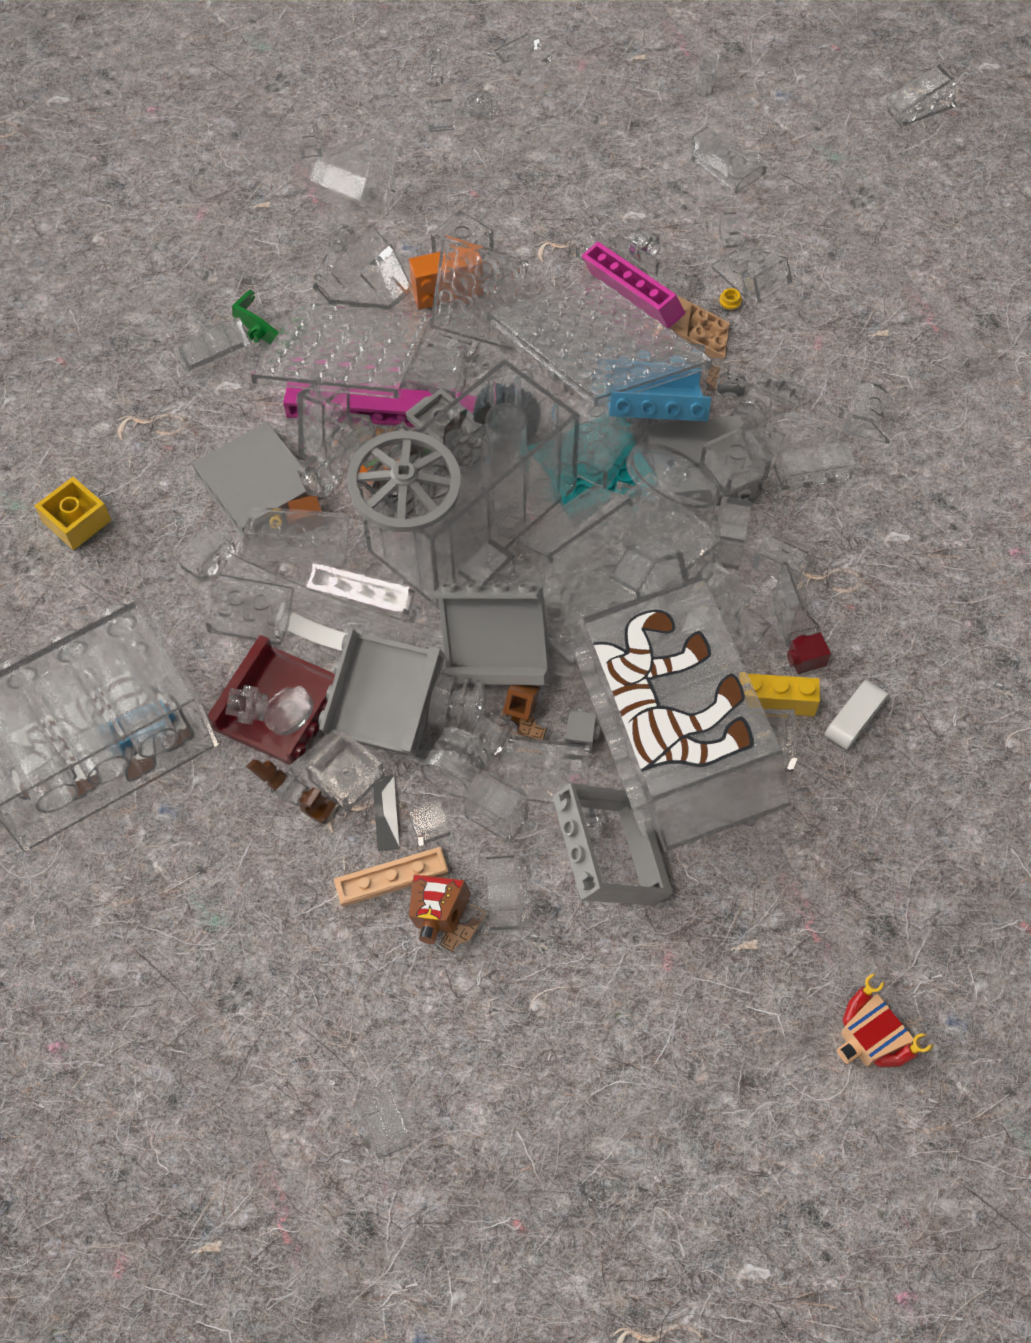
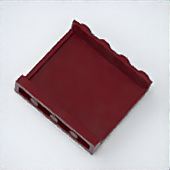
[206,634,335,766]

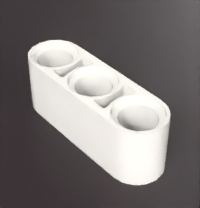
[824,679,889,750]

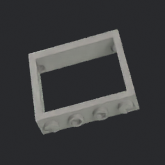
[553,783,673,905]

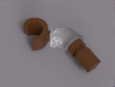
[246,759,336,823]

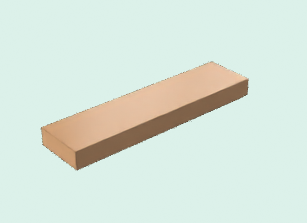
[334,847,449,907]

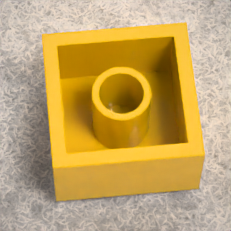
[34,476,112,550]

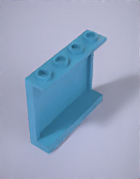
[603,362,711,421]

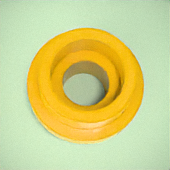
[719,288,742,310]

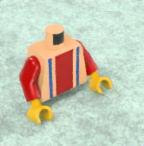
[837,973,934,1068]

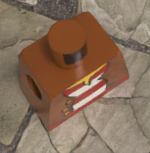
[409,874,471,944]

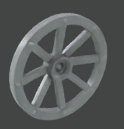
[347,430,461,532]

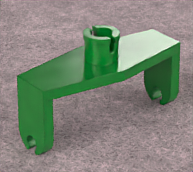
[232,290,307,354]

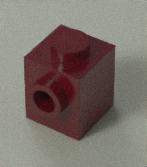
[787,632,831,674]

